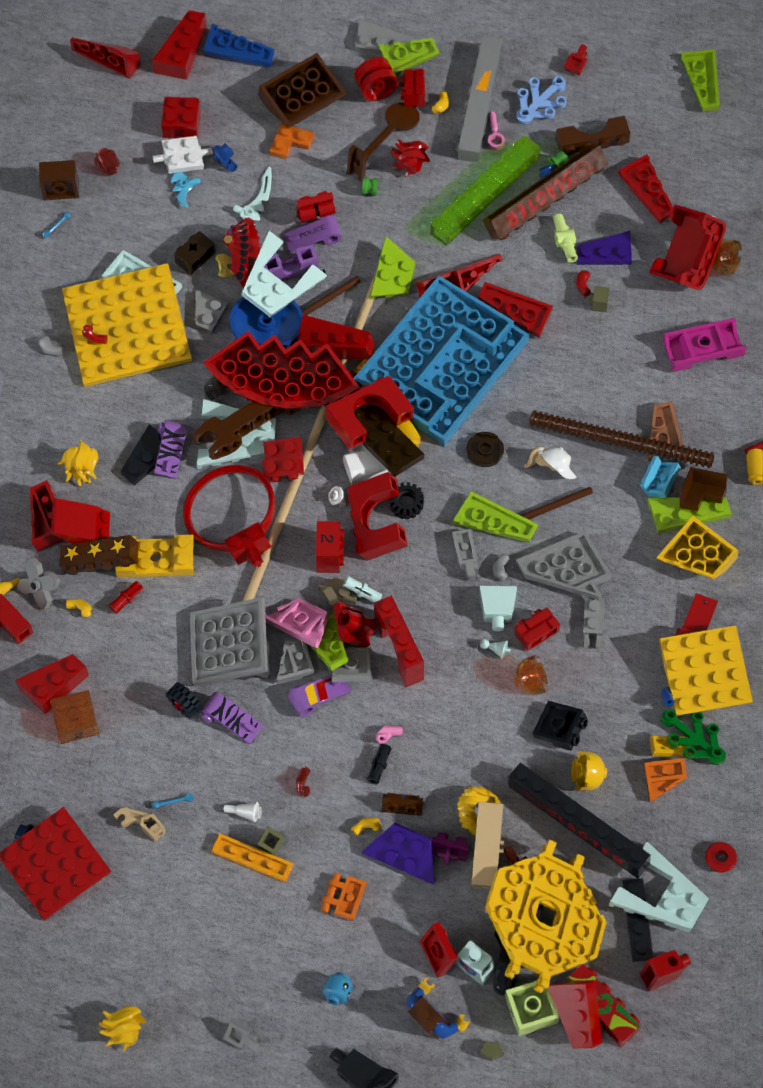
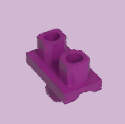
[432,832,469,865]

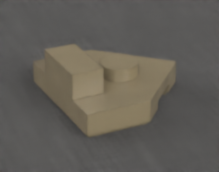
[318,578,360,613]

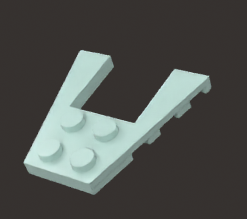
[241,231,327,317]
[197,399,276,469]
[609,842,709,933]

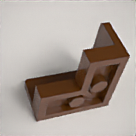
[679,467,728,511]

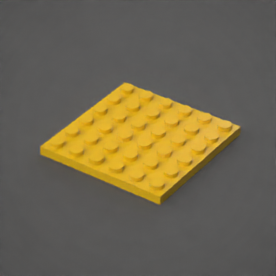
[62,263,192,387]

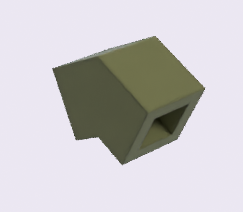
[480,1041,504,1061]

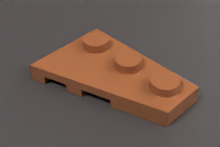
[648,401,683,462]

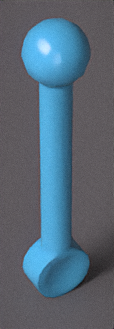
[42,212,71,238]
[152,793,193,809]

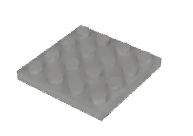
[190,597,268,687]

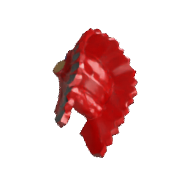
[223,217,261,289]

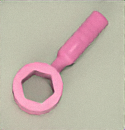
[487,111,505,151]

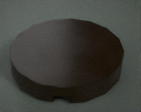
[466,432,504,467]

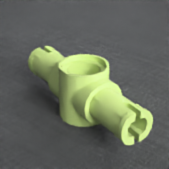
[553,214,578,263]

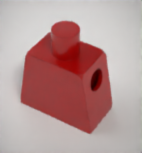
[639,950,691,992]

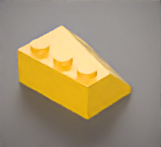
[656,516,738,580]

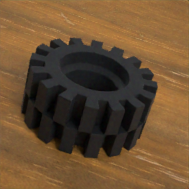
[390,482,424,519]

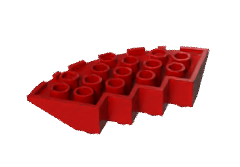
[203,331,360,409]

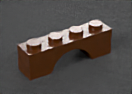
[556,116,631,155]

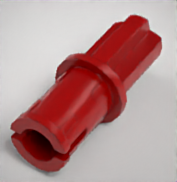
[108,581,143,614]

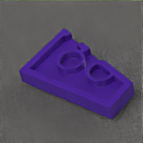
[576,231,632,265]

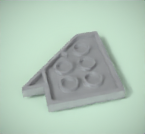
[516,531,611,600]

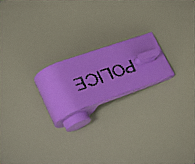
[284,216,342,253]

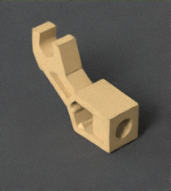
[113,807,166,842]

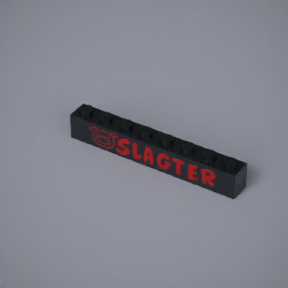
[508,762,651,879]

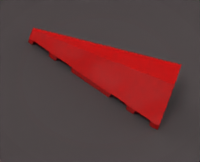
[416,254,502,297]

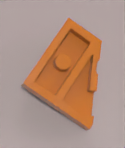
[643,758,687,802]

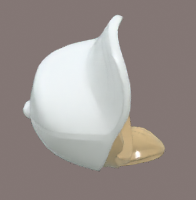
[524,446,577,479]

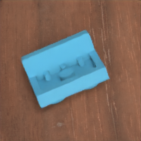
[640,455,681,498]

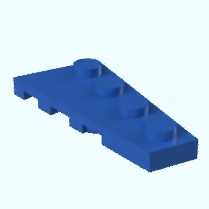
[203,23,275,67]

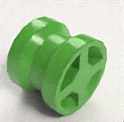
[548,151,569,168]
[362,177,379,196]

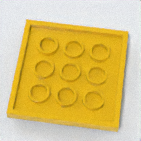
[659,625,753,716]

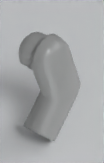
[492,553,510,581]

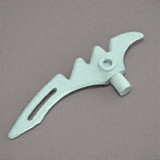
[233,167,272,225]

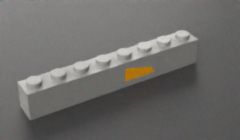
[455,36,503,163]

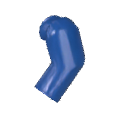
[661,687,674,706]

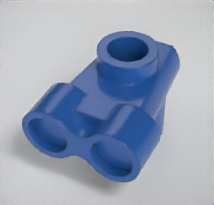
[213,143,237,172]

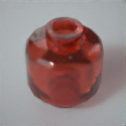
[94,148,120,176]

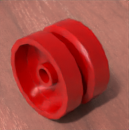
[354,57,398,101]

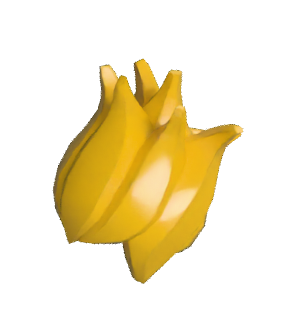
[57,440,99,486]
[99,1005,147,1052]

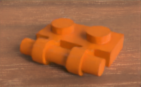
[321,873,367,922]

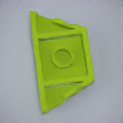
[369,237,416,299]

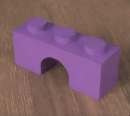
[264,244,318,281]

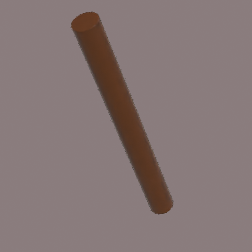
[301,276,361,315]
[521,487,593,520]

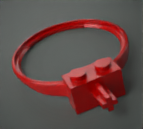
[183,465,275,567]

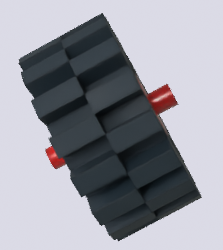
[166,682,202,719]

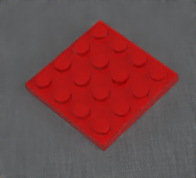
[0,807,111,921]

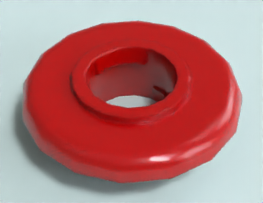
[705,842,737,873]

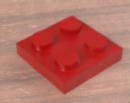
[420,922,457,978]

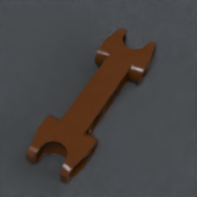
[192,401,302,460]

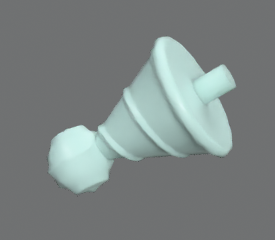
[480,639,511,659]

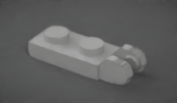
[583,597,604,649]

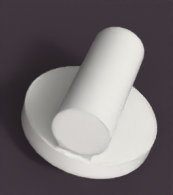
[328,486,346,507]

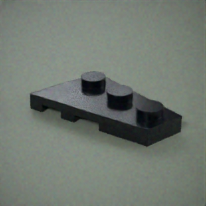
[121,424,162,486]

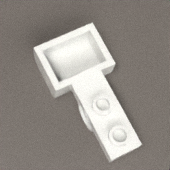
[343,444,388,485]

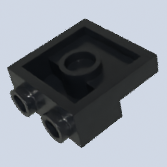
[532,701,588,751]

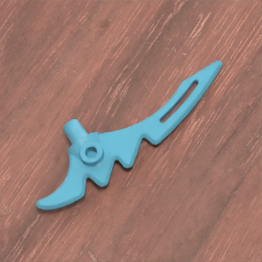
[170,138,201,207]

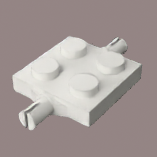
[152,136,213,174]

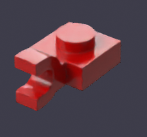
[564,44,588,76]

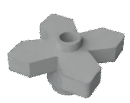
[17,557,60,610]

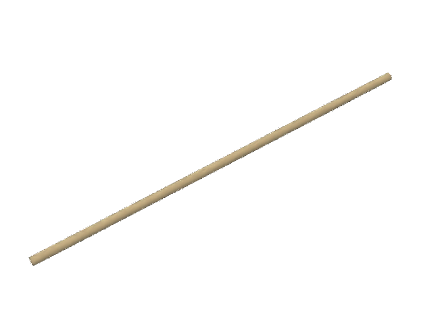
[243,275,375,601]

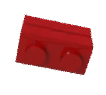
[400,69,425,107]
[514,607,560,651]

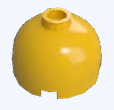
[571,751,607,791]

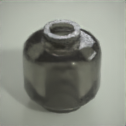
[204,376,231,402]

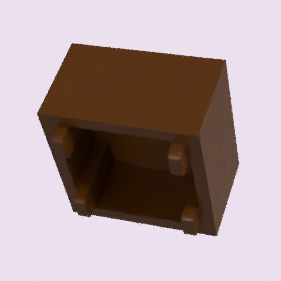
[39,160,79,200]

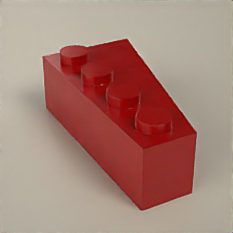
[152,10,207,80]
[297,315,375,360]

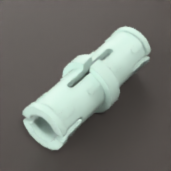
[343,575,382,603]

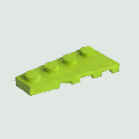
[681,49,720,112]
[453,491,538,543]
[647,497,732,534]

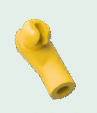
[432,91,449,114]
[66,599,92,617]
[351,817,382,836]

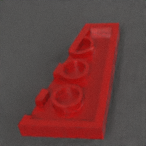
[618,154,673,223]
[478,282,553,338]

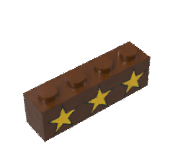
[59,535,139,575]

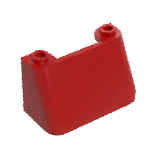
[649,204,726,290]

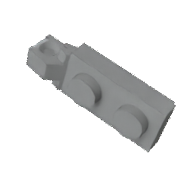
[452,528,478,581]

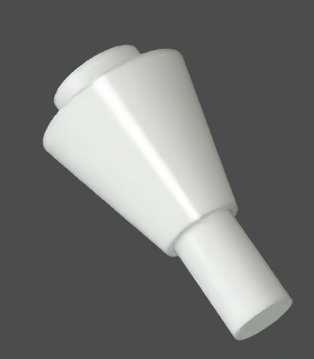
[224,802,262,822]

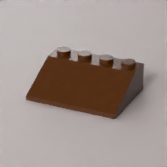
[258,53,347,129]

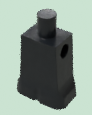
[329,1047,399,1088]

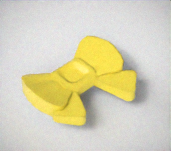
[215,254,234,278]

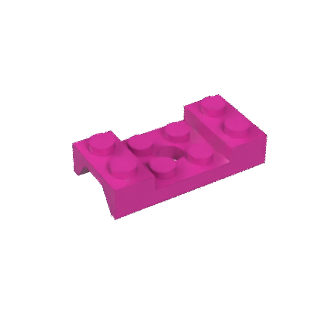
[663,318,746,372]

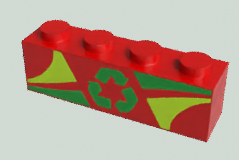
[565,964,641,1048]

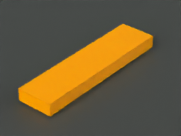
[211,833,294,883]

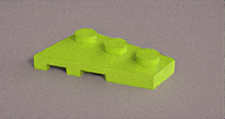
[378,38,440,75]
[309,613,348,671]

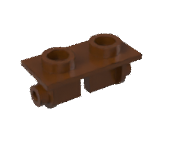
[382,792,423,816]

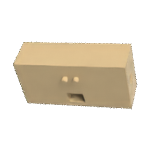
[471,802,504,890]

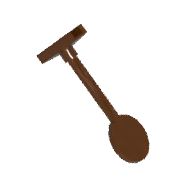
[346,103,420,181]

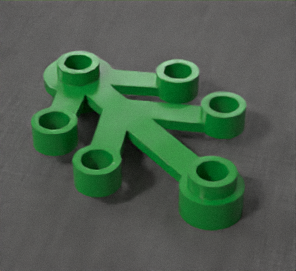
[660,709,726,765]

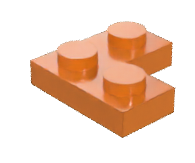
[269,123,314,159]

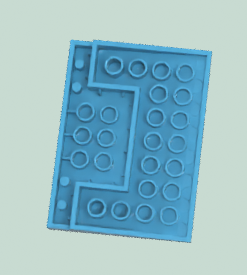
[353,276,529,447]

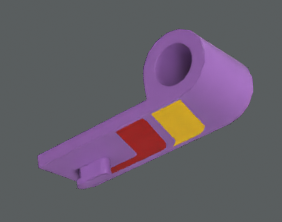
[288,675,352,717]

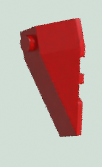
[70,38,141,79]

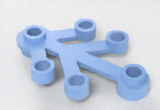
[516,76,566,124]

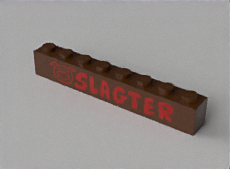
[482,145,609,240]

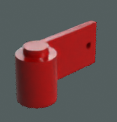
[675,593,718,636]

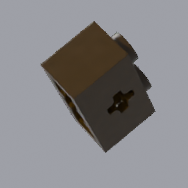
[174,231,216,275]

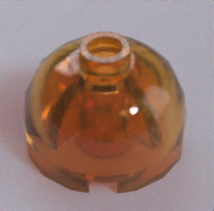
[712,239,742,276]
[514,655,548,695]

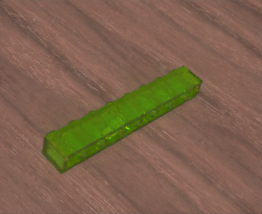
[430,135,540,246]

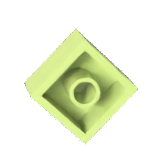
[505,981,560,1037]

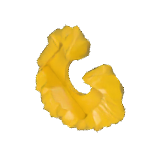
[457,786,500,836]

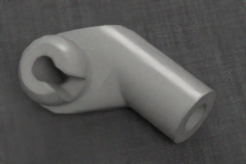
[38,335,62,356]

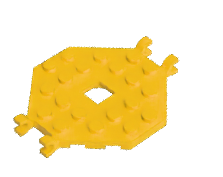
[485,839,606,993]

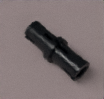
[366,743,392,785]

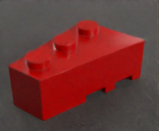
[16,654,89,714]

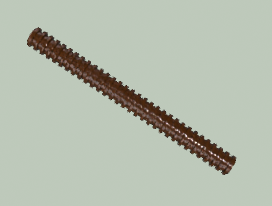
[529,410,714,469]

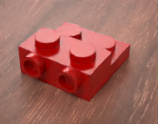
[262,437,305,483]

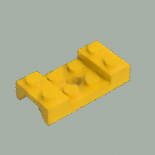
[116,535,194,578]

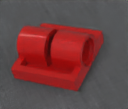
[295,191,336,223]
[333,602,376,648]

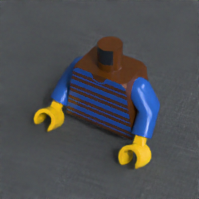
[406,977,470,1039]

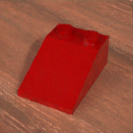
[51,498,110,544]

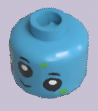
[323,972,353,1005]

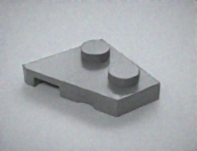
[195,290,228,334]
[277,638,314,684]

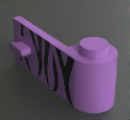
[154,420,187,479]
[200,692,263,744]

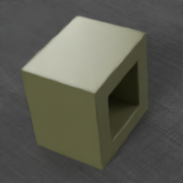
[589,286,610,313]
[257,826,285,855]

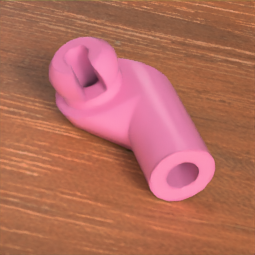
[375,726,403,744]

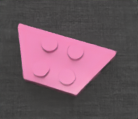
[265,598,329,648]

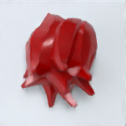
[391,139,430,178]

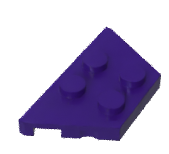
[362,823,436,884]

